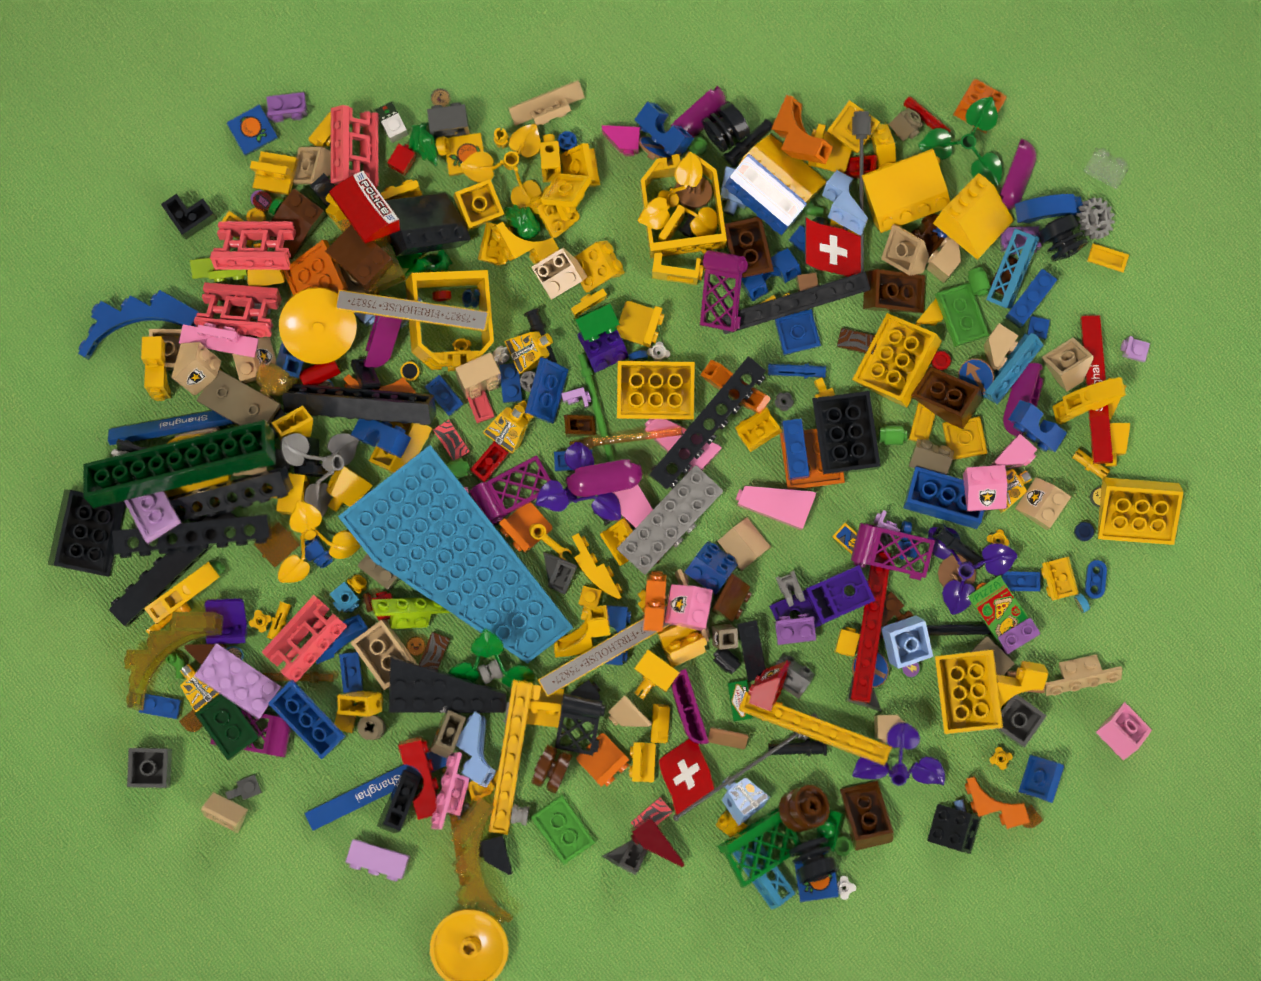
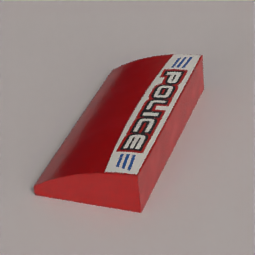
[329,171,400,243]

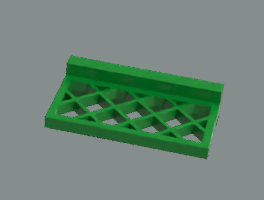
[717,808,801,887]

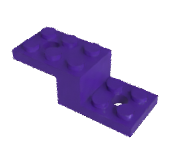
[769,565,875,628]

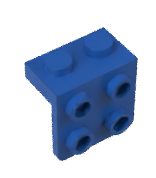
[685,541,738,595]

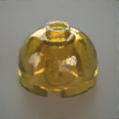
[255,360,295,397]

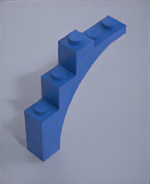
[78,290,200,360]

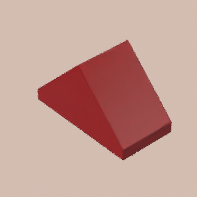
[844,155,877,179]

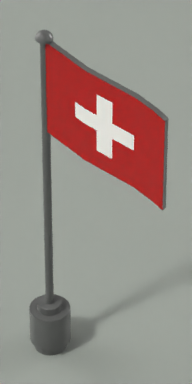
[805,111,871,277]
[659,713,819,821]

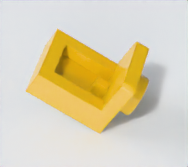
[715,810,747,837]

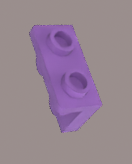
[267,92,307,122]
[1000,226,1042,254]
[775,614,816,645]
[998,618,1041,654]

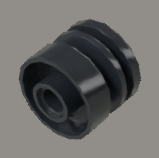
[701,101,750,152]
[1037,214,1088,262]
[789,837,838,884]

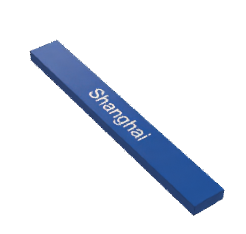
[108,411,235,445]
[304,752,447,831]

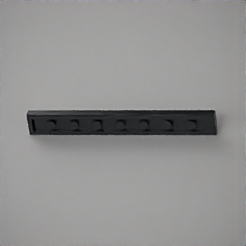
[722,272,871,335]

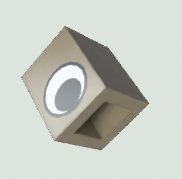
[712,624,738,650]

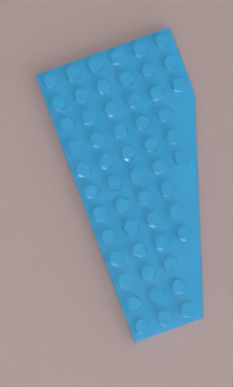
[338,445,573,663]

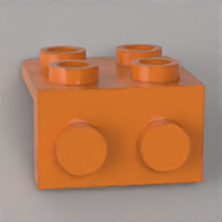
[953,79,1006,133]
[499,502,552,554]
[576,733,629,787]

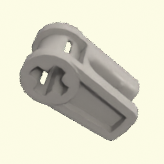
[775,571,805,607]

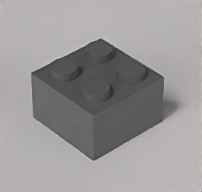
[427,103,470,141]
[996,695,1047,747]
[127,748,172,788]

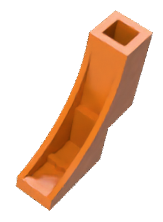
[772,95,833,164]

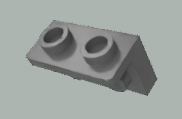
[775,653,815,699]

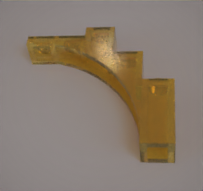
[124,612,223,711]
[449,796,513,924]

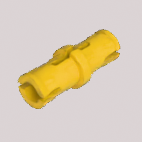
[494,128,509,149]
[1072,448,1110,480]
[267,601,292,640]

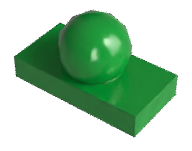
[816,810,844,852]

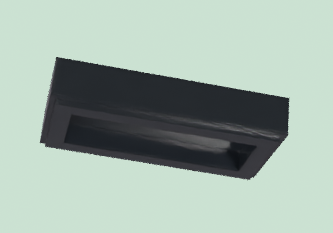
[351,359,381,390]

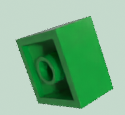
[573,303,620,342]

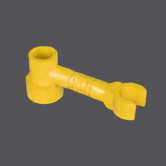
[529,523,572,561]
[146,602,192,637]

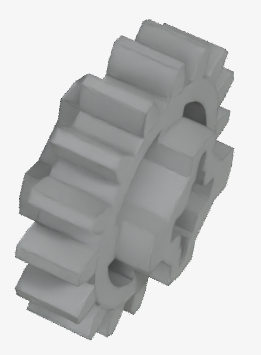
[1077,198,1115,239]

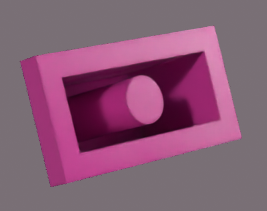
[602,125,640,156]

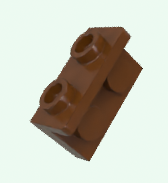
[911,214,945,259]

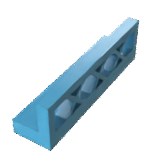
[986,229,1040,308]
[981,333,1044,405]
[732,838,796,910]

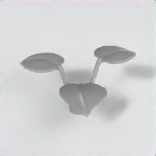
[281,433,360,517]

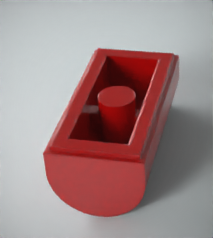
[299,361,341,385]
[470,441,509,482]

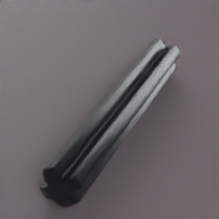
[926,624,992,636]

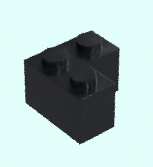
[161,194,217,239]

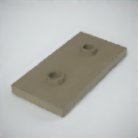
[196,370,281,426]

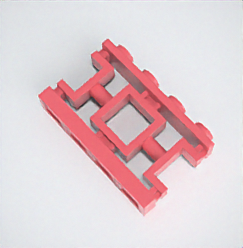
[331,105,379,187]
[210,221,296,270]
[194,282,282,337]
[262,595,347,683]

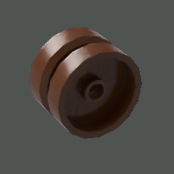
[531,744,573,794]
[779,785,830,832]

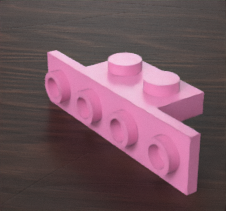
[179,323,259,358]
[431,752,470,830]

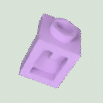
[1120,336,1150,363]
[561,387,591,408]
[873,510,901,538]

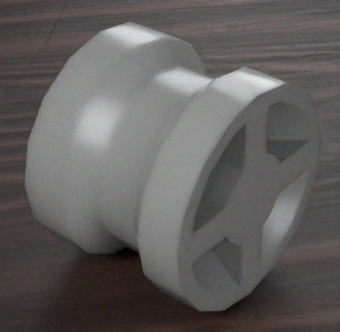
[520,371,536,392]
[511,804,529,825]

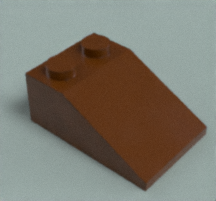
[270,188,327,260]
[724,217,774,278]
[325,225,394,291]
[863,269,925,313]
[911,367,982,429]
[712,574,752,622]
[840,781,894,851]

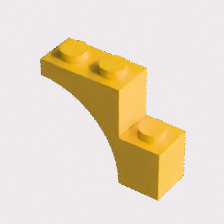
[871,124,896,169]
[491,222,559,264]
[141,336,171,401]
[554,605,610,658]
[996,661,1048,708]

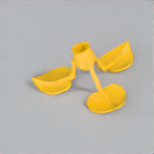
[460,124,541,210]
[637,151,718,237]
[278,500,361,583]

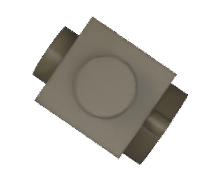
[889,108,923,141]

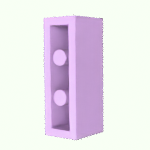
[346,839,410,881]

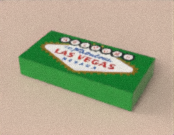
[727,680,753,721]

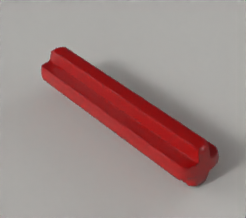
[903,96,951,133]

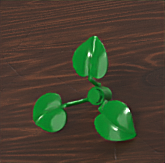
[918,97,1002,186]
[448,628,536,688]

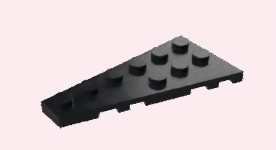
[389,655,506,713]

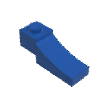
[315,614,368,664]

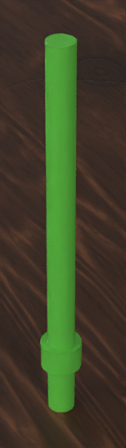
[578,353,616,462]

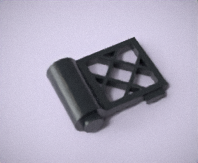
[555,693,606,756]

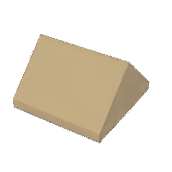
[717,518,771,571]
[201,792,248,833]

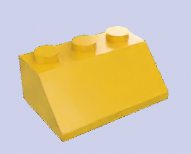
[369,421,432,474]

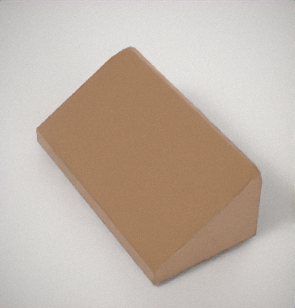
[708,727,748,749]

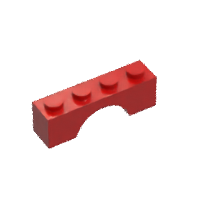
[398,736,439,820]

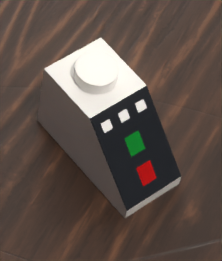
[375,101,408,143]

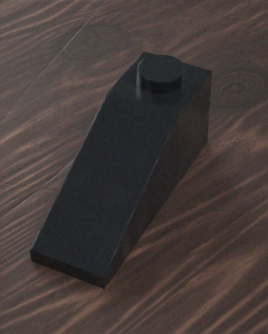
[737,620,766,682]
[377,770,421,834]

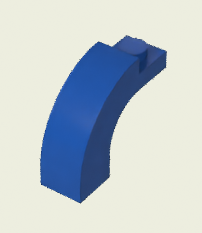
[1015,194,1083,223]

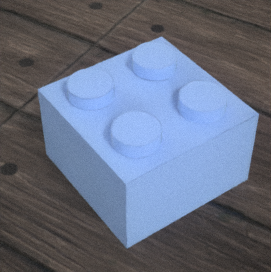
[881,615,933,669]

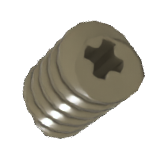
[357,715,386,740]

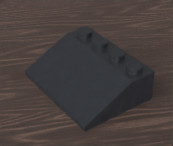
[385,193,471,256]
[812,391,881,475]
[48,490,125,577]

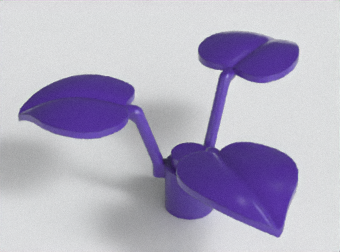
[536,442,621,521]
[928,527,1018,615]
[852,723,945,786]

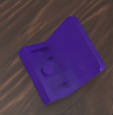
[577,330,629,373]
[205,599,248,644]

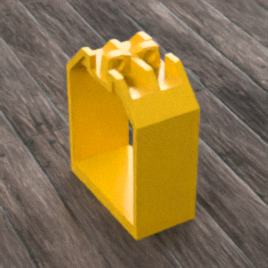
[641,154,727,258]
[405,270,494,372]

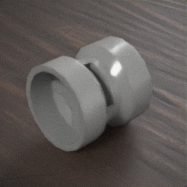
[478,660,503,684]

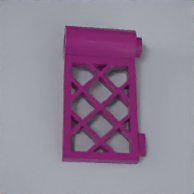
[700,250,748,332]
[469,455,551,526]
[851,522,935,581]
[210,710,291,757]

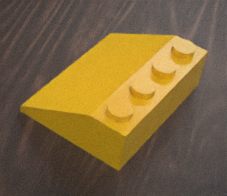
[738,134,827,204]
[861,149,950,233]
[933,173,1014,260]
[852,313,942,408]
[617,361,695,420]
[1097,477,1184,545]
[935,650,1003,734]

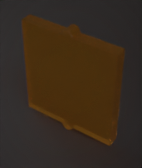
[254,522,300,568]

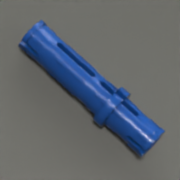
[768,363,826,379]

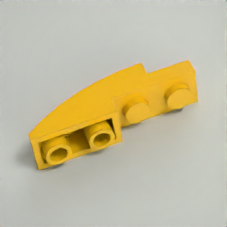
[1052,377,1126,424]
[572,533,623,600]
[144,561,220,623]

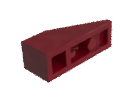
[631,815,685,867]

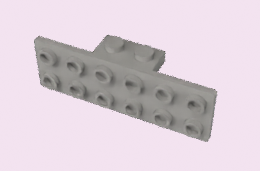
[617,465,723,575]

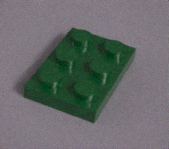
[195,694,260,761]

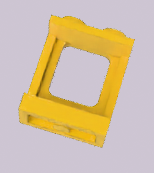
[652,253,703,285]

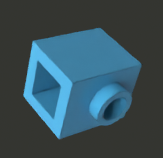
[330,582,361,613]

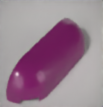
[666,86,726,137]
[999,138,1037,210]
[364,295,402,368]
[1003,363,1044,436]
[566,459,643,497]
[672,669,709,744]

